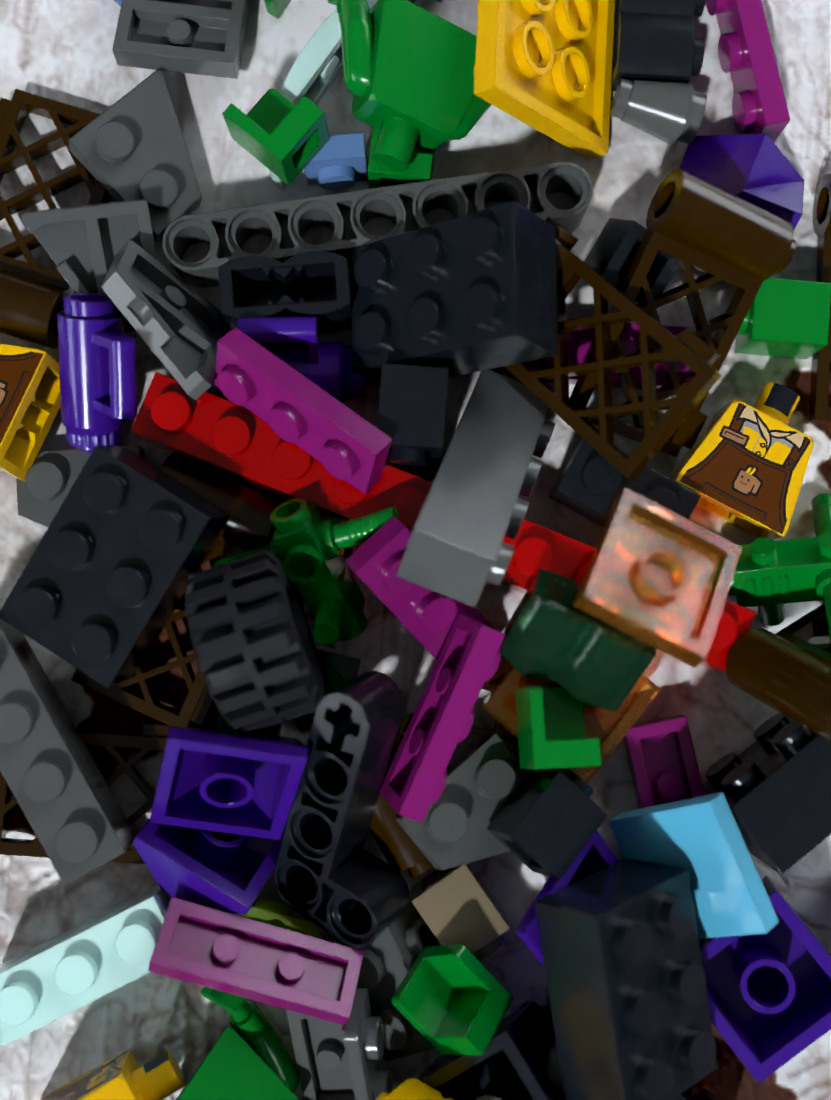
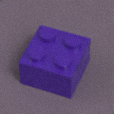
[699,876,831,1083]

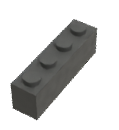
[396,369,556,607]
[0,618,136,887]

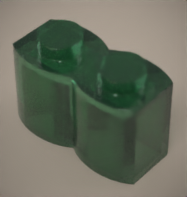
[500,569,658,711]

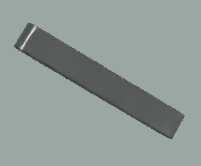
[162,162,593,288]

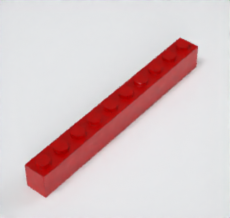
[131,372,756,672]

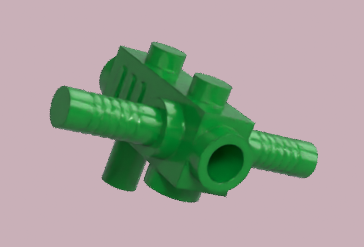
[718,493,831,643]
[215,498,402,645]

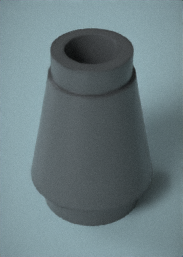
[610,78,707,146]

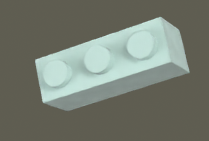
[0,885,169,1047]

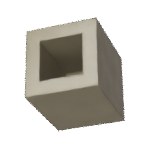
[411,863,510,961]

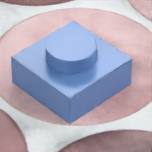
[304,133,368,190]

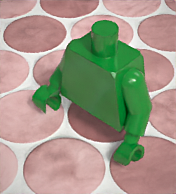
[328,0,492,171]
[176,987,300,1100]

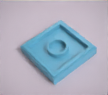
[608,792,779,939]

